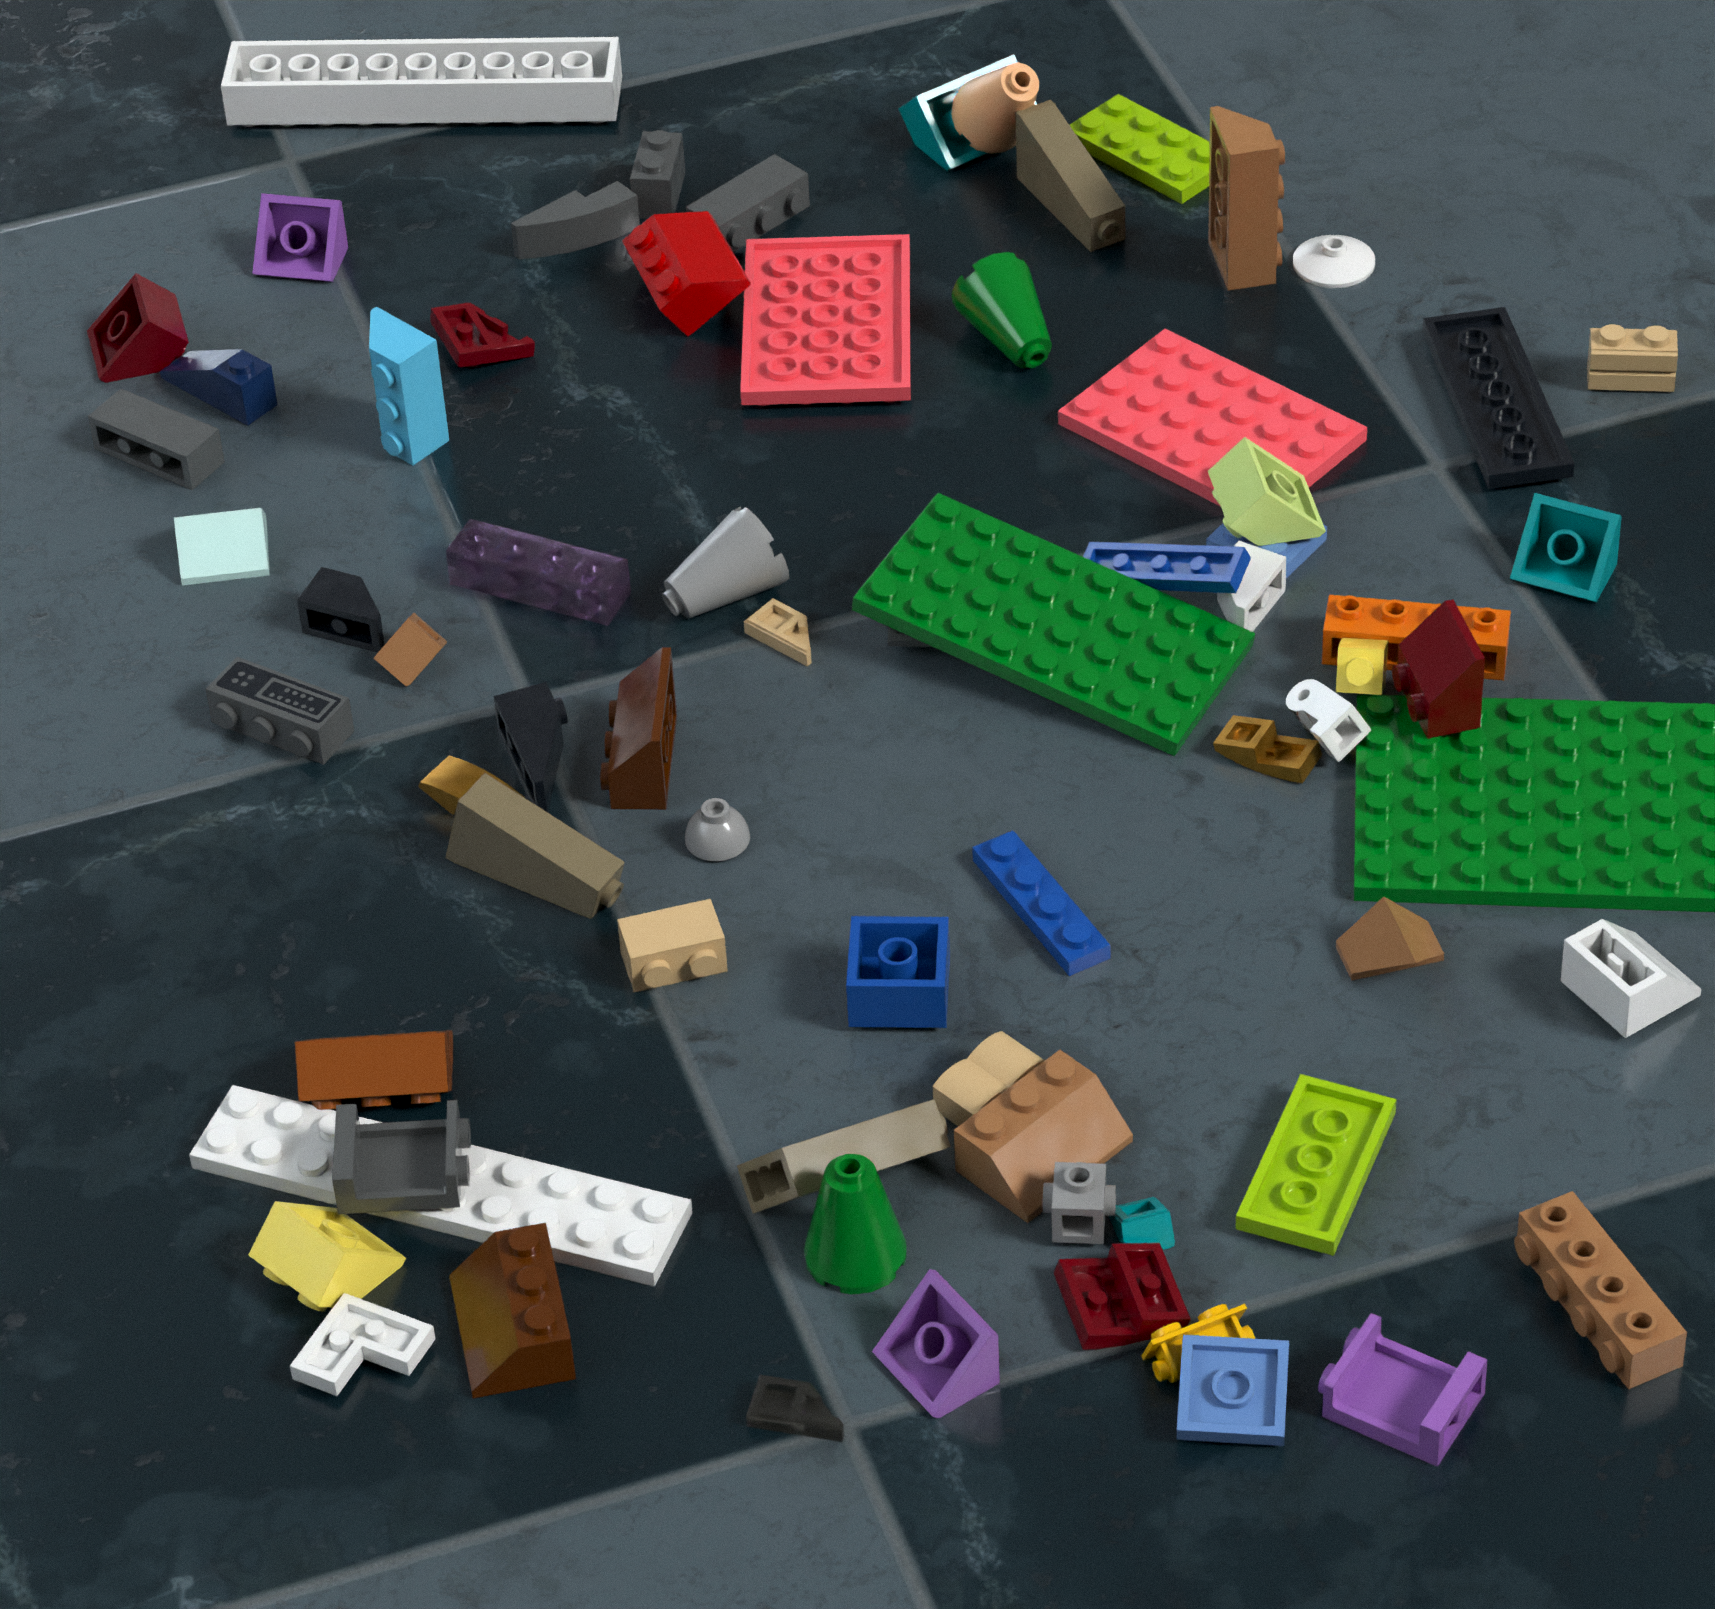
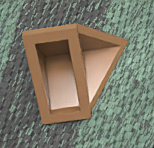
[1336,897,1444,981]

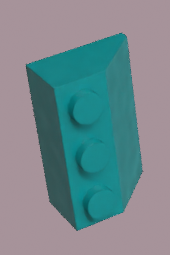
[899,55,1037,171]

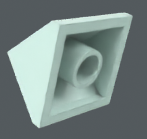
[174,508,270,586]

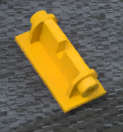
[1141,1304,1255,1383]

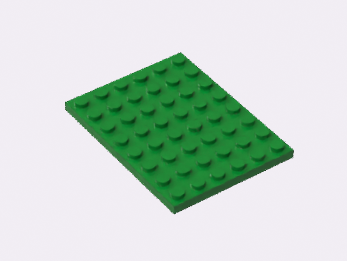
[1354,694,1715,912]

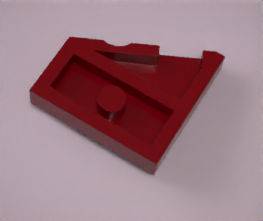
[430,302,535,368]

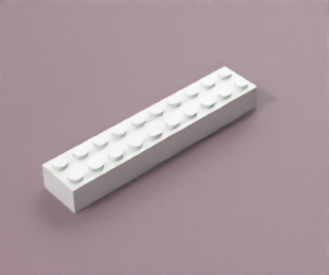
[221,37,622,127]

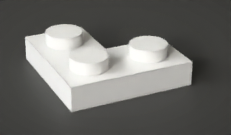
[290,1293,435,1396]

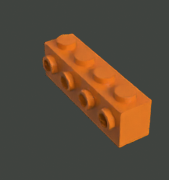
[1322,595,1511,681]

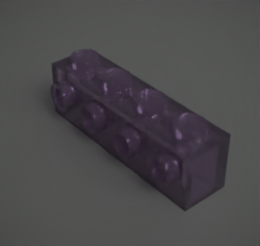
[446,519,631,626]

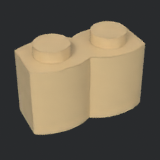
[932,1031,1045,1126]

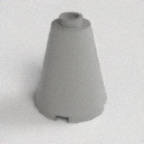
[662,506,789,619]

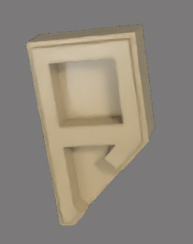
[744,598,812,666]

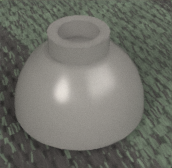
[685,798,750,861]

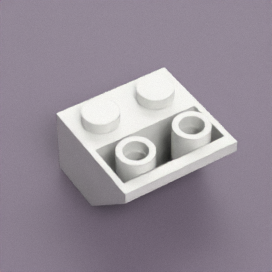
[1561,919,1701,1038]

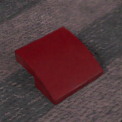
[1054,1243,1191,1350]

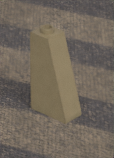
[1016,99,1125,252]
[445,773,625,919]
[737,1099,951,1214]

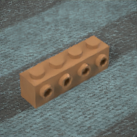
[1514,1191,1687,1389]

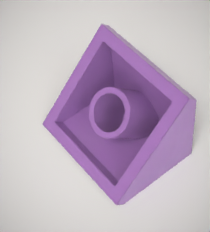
[252,193,348,282]
[872,1269,1000,1418]

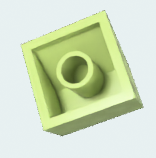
[1208,437,1326,546]

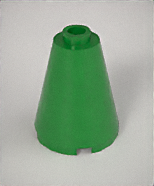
[952,252,1052,368]
[804,1154,907,1295]

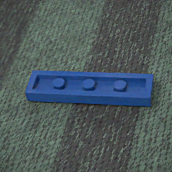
[1083,542,1251,593]
[972,830,1111,976]

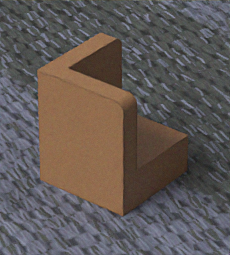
[374,613,447,686]

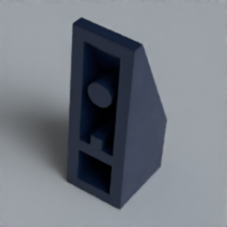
[160,349,278,426]

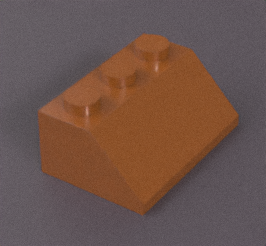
[295,1030,453,1110]

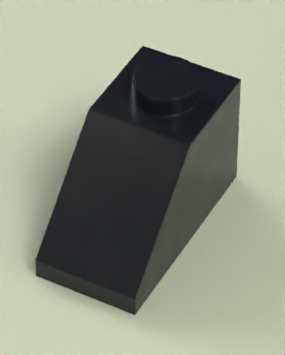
[297,567,385,653]

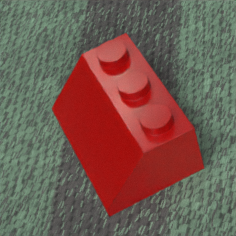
[622,211,751,337]

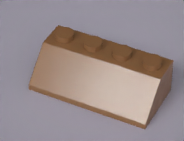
[1208,106,1285,291]

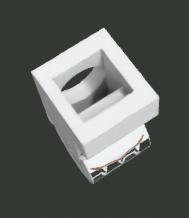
[1286,679,1371,762]

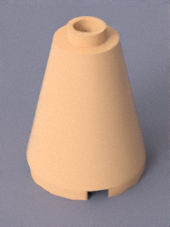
[951,63,1039,154]

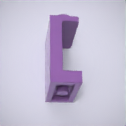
[1318,1313,1487,1467]

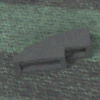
[511,181,640,259]

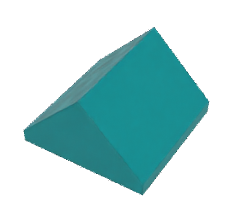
[1510,493,1622,602]

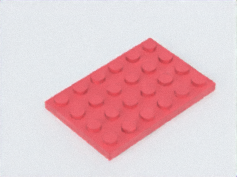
[740,234,911,406]
[1058,329,1367,507]

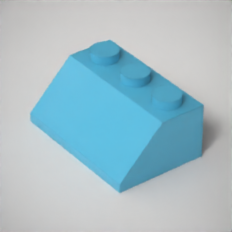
[369,307,449,466]

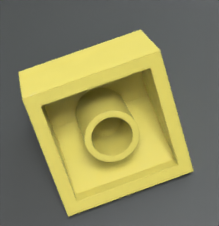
[248,1201,406,1312]

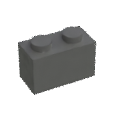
[630,130,685,219]

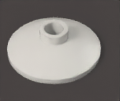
[1293,235,1375,288]

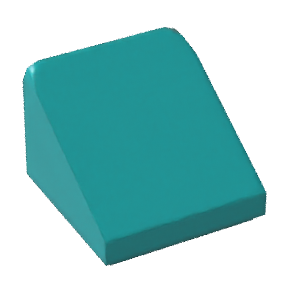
[1109,1197,1175,1250]

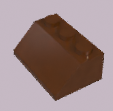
[600,647,677,810]
[449,1222,576,1399]

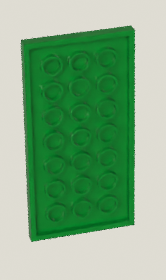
[852,493,1256,756]

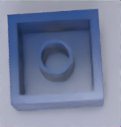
[846,916,950,1028]

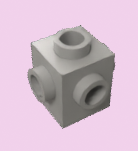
[1043,1162,1116,1244]

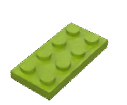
[1070,94,1210,204]
[1235,1074,1397,1256]

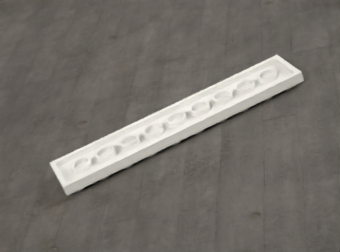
[189,1085,692,1287]

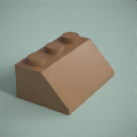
[954,1050,1133,1223]

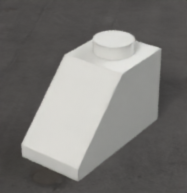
[1217,541,1286,632]

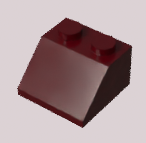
[87,273,189,383]
[1392,599,1485,739]

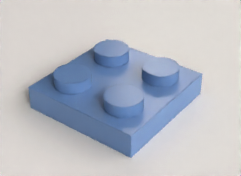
[1177,1334,1289,1446]

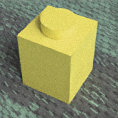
[1336,637,1388,695]

